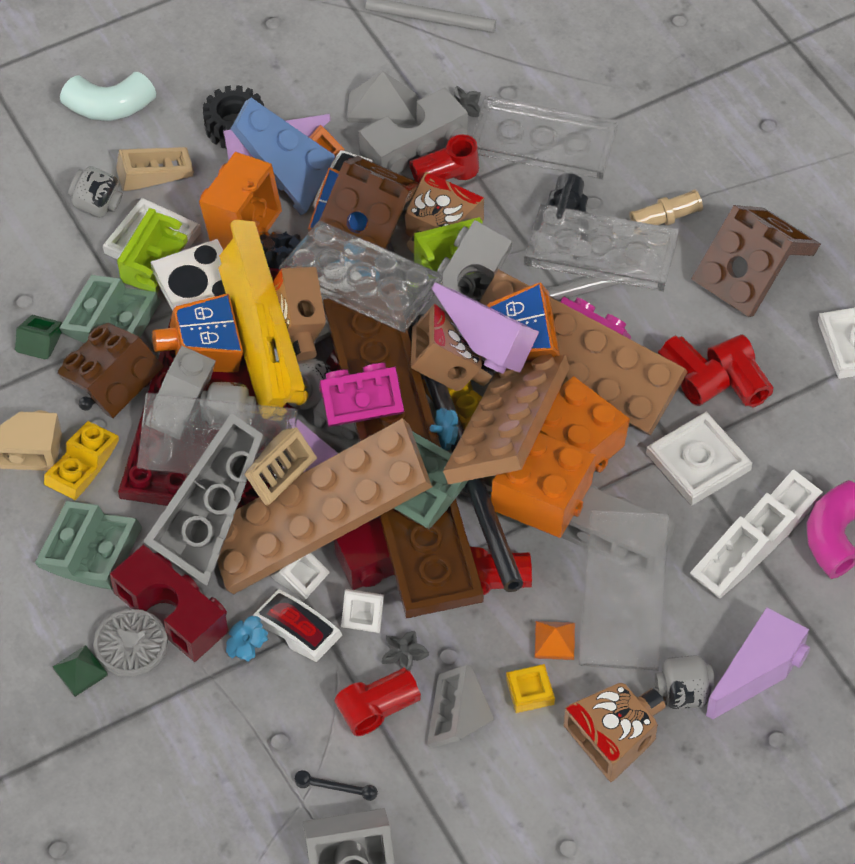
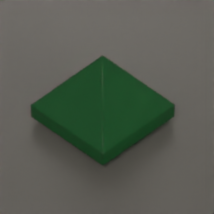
[52,645,108,697]

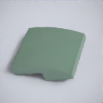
[59,275,161,343]
[393,431,468,529]
[35,501,142,590]

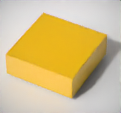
[506,664,555,713]

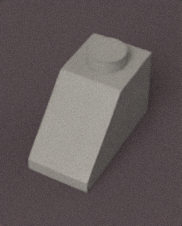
[146,346,216,440]

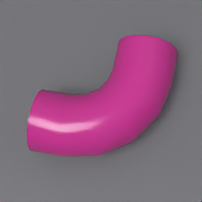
[807,480,855,579]

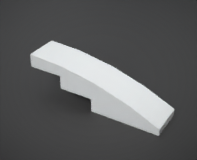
[690,469,824,598]

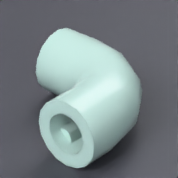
[60,72,156,121]

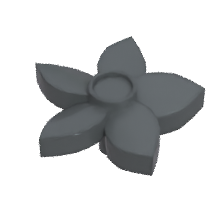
[454,86,481,117]
[382,631,429,671]

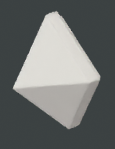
[341,589,384,633]

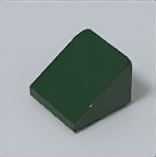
[15,315,62,360]

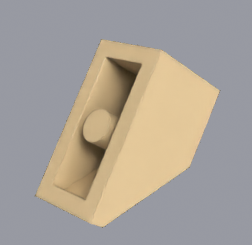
[0,410,62,471]

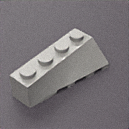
[143,413,268,586]

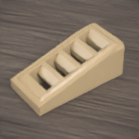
[116,147,194,191]
[244,427,317,505]

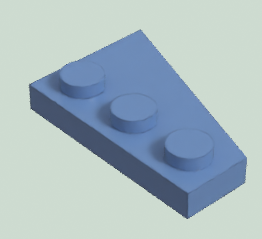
[231,98,335,215]

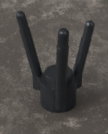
[533,173,589,249]

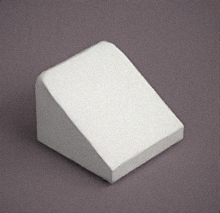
[270,553,330,600]

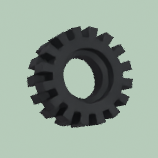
[203,85,264,149]

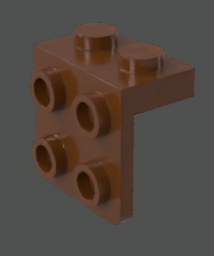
[58,323,164,419]

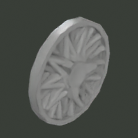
[94,609,168,677]

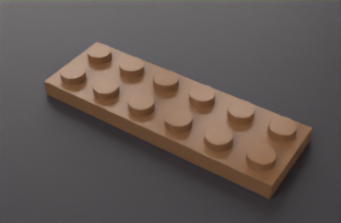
[479,269,687,436]
[443,354,570,485]
[217,418,432,595]

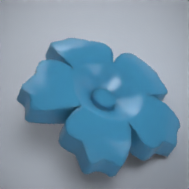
[430,408,458,451]
[226,616,268,662]

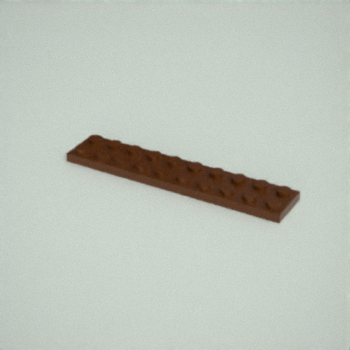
[323,285,484,619]

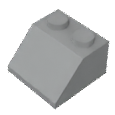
[303,808,395,864]

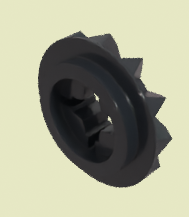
[260,231,310,270]

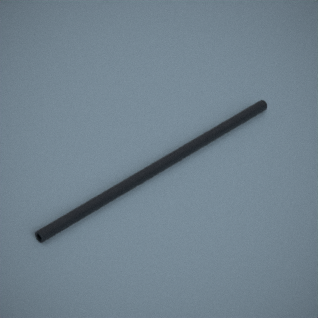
[380,240,523,592]

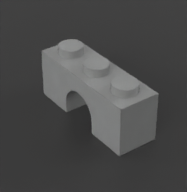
[359,87,468,173]
[417,220,512,318]

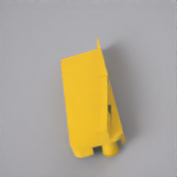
[218,220,308,420]

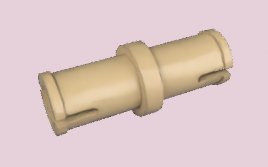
[629,189,703,233]

